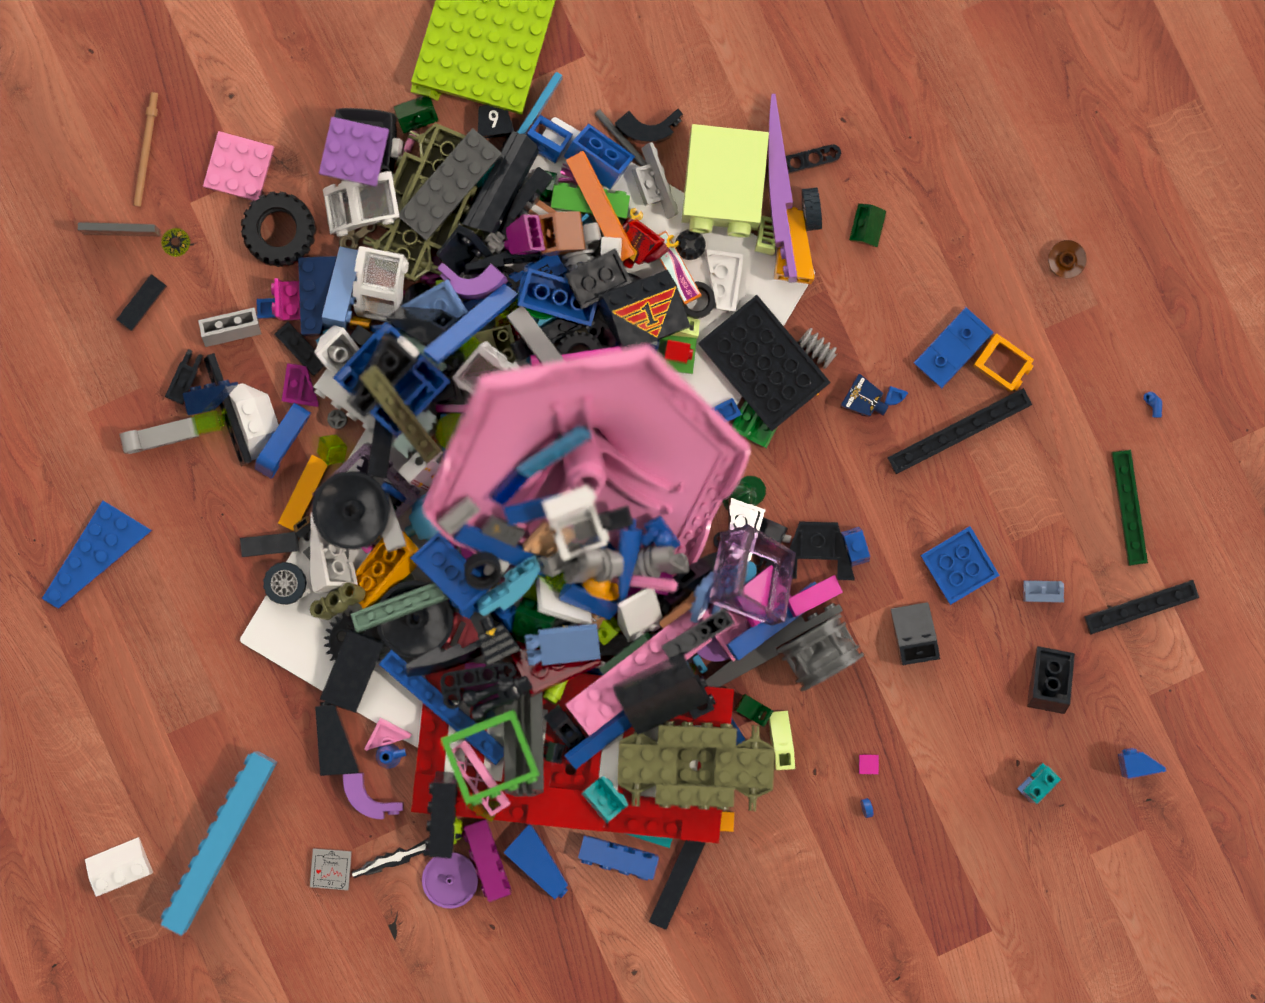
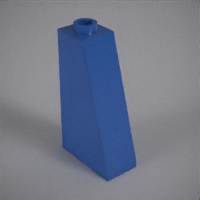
[504,824,568,899]

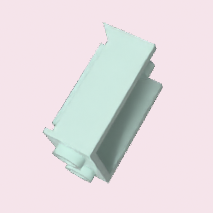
[392,410,439,459]

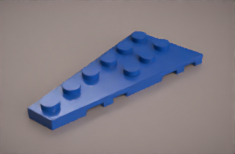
[42,501,153,609]

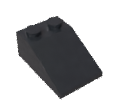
[1027,646,1075,714]

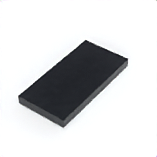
[320,629,384,713]

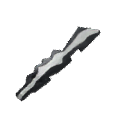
[351,838,429,879]

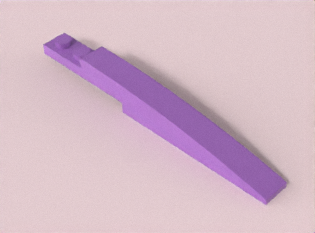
[768,94,797,283]

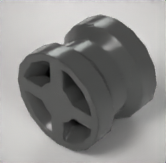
[327,409,348,429]

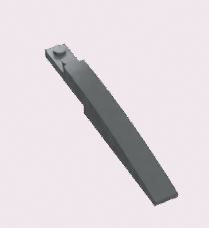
[705,603,843,687]

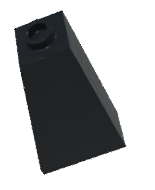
[315,702,360,776]

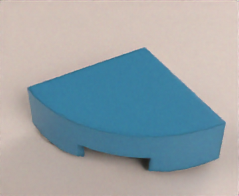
[692,654,708,674]

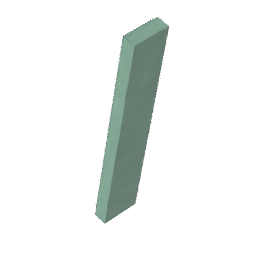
[351,583,449,633]

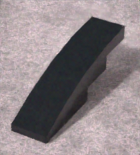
[367,418,393,479]
[405,640,483,677]

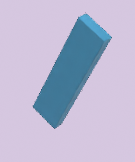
[518,72,563,135]
[517,426,592,478]

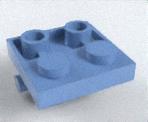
[689,572,727,623]

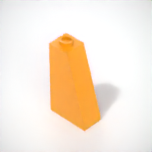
[774,207,815,284]

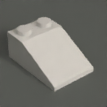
[617,588,663,643]

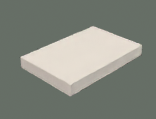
[536,577,592,625]

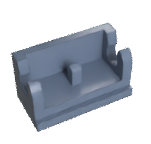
[1023,580,1064,602]

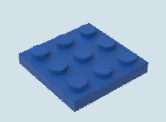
[920,526,1000,605]

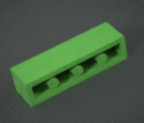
[551,183,630,220]

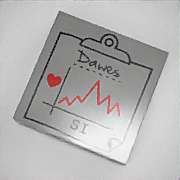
[310,848,352,890]

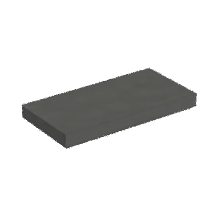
[78,222,161,237]

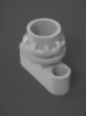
[562,222,602,271]
[633,545,689,578]
[564,548,624,583]

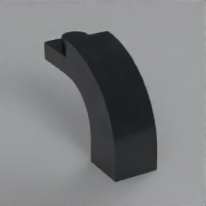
[615,109,683,144]

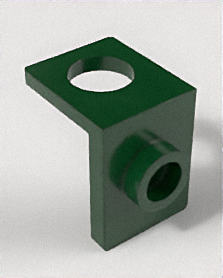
[735,694,773,727]

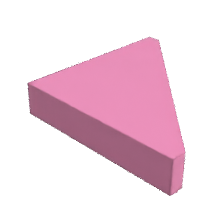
[364,718,412,751]

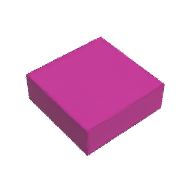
[859,755,879,774]

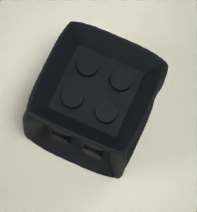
[334,108,397,173]

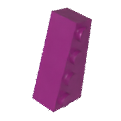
[462,819,512,902]

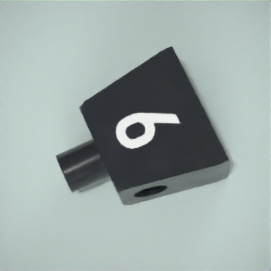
[478,105,514,139]

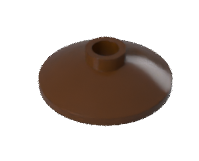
[1048,240,1087,278]

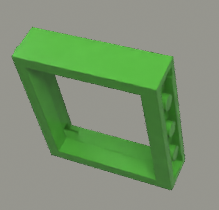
[441,710,540,806]

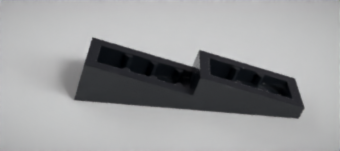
[463,250,541,275]

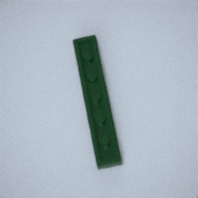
[1111,449,1148,566]

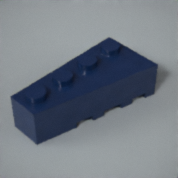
[298,256,337,336]

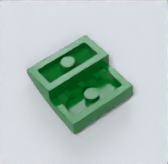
[732,401,777,448]

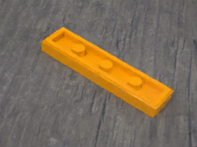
[278,455,329,531]

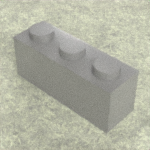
[198,307,261,347]

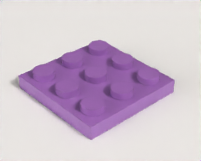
[319,117,389,187]

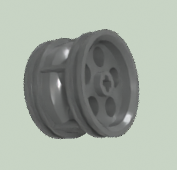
[777,613,864,692]

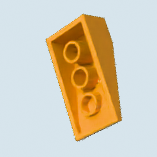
[352,531,419,609]

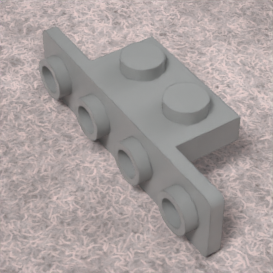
[632,142,678,219]

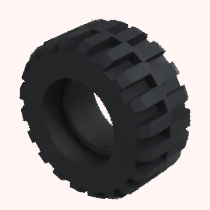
[241,191,316,267]

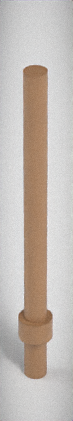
[133,92,158,207]

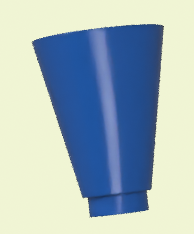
[375,744,406,769]

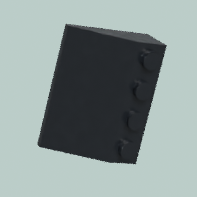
[613,652,708,735]

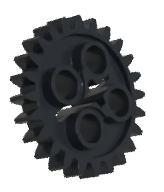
[324,610,386,661]

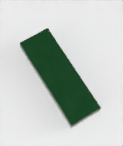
[600,632,652,675]

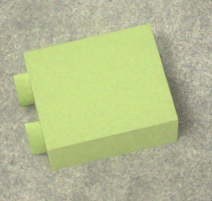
[681,124,769,238]

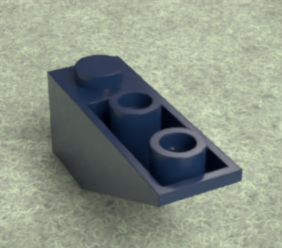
[183,380,238,416]

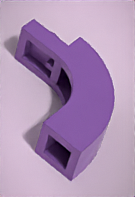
[438,263,508,300]
[343,773,404,819]

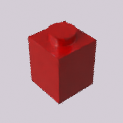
[664,340,694,364]

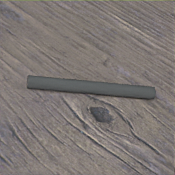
[595,109,647,166]

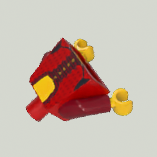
[622,208,679,268]

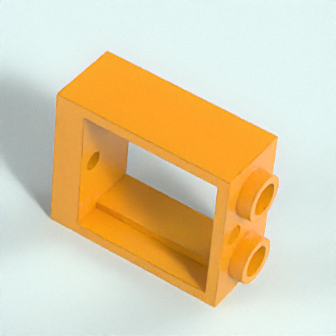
[973,333,1034,392]

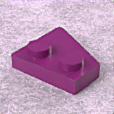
[281,363,319,407]

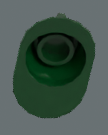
[722,476,766,510]

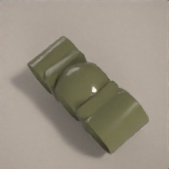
[310,582,365,621]

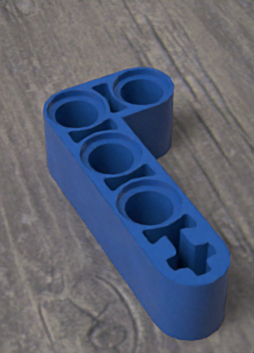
[255,403,311,479]

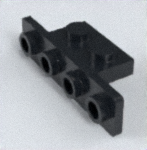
[497,167,553,239]

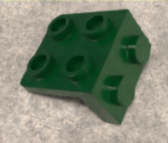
[512,597,557,649]

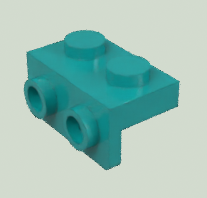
[581,776,628,823]

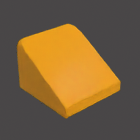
[350,316,372,332]

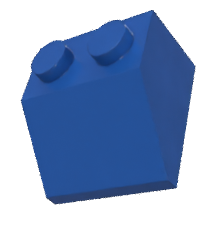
[1118,748,1166,779]

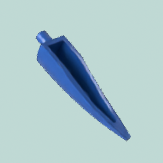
[618,518,643,603]

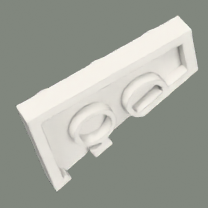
[706,249,744,312]

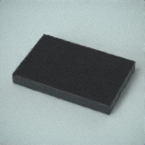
[564,248,632,309]

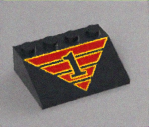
[597,270,690,350]

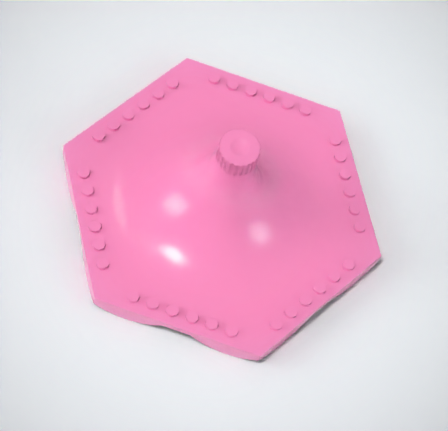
[423,345,750,600]

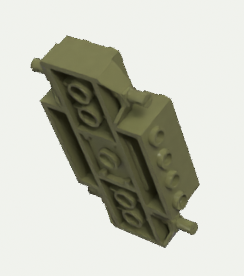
[363,123,478,282]
[617,721,775,811]

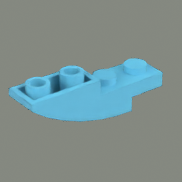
[477,555,540,616]

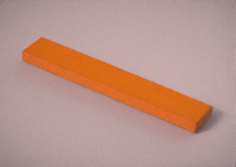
[566,151,636,261]

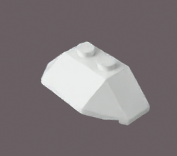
[229,383,279,460]

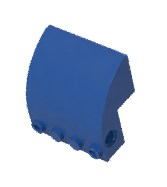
[333,321,450,438]

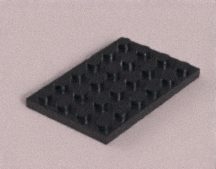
[698,295,831,432]

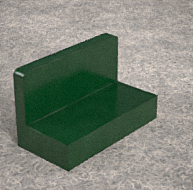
[394,96,439,134]
[849,203,886,247]

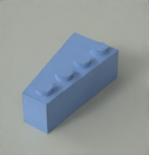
[322,246,358,332]

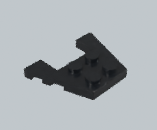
[780,521,855,581]

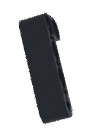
[440,662,517,709]

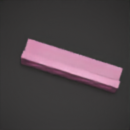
[452,740,510,817]

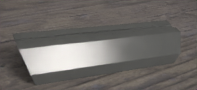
[503,691,544,797]

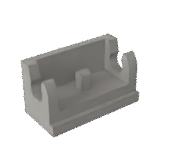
[538,541,580,577]

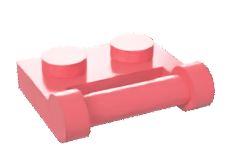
[441,612,479,650]

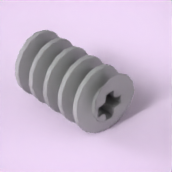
[797,328,838,369]

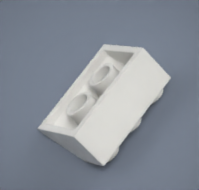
[85,837,153,897]

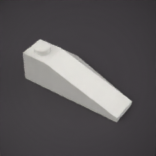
[315,325,359,374]
[310,513,358,593]

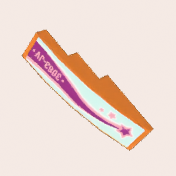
[658,231,702,305]

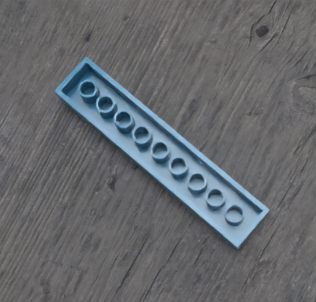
[160,751,278,936]

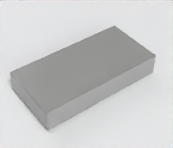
[437,496,480,535]

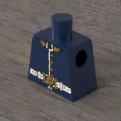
[840,374,889,417]

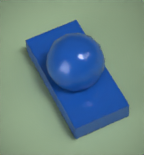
[644,515,681,549]

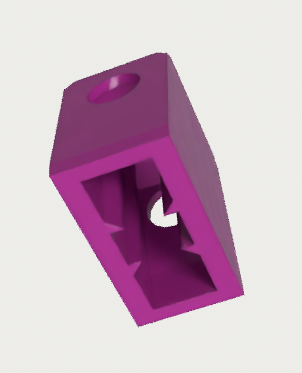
[504,215,545,255]

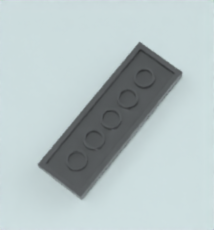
[399,128,502,241]

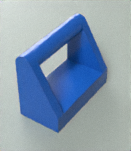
[527,115,573,164]

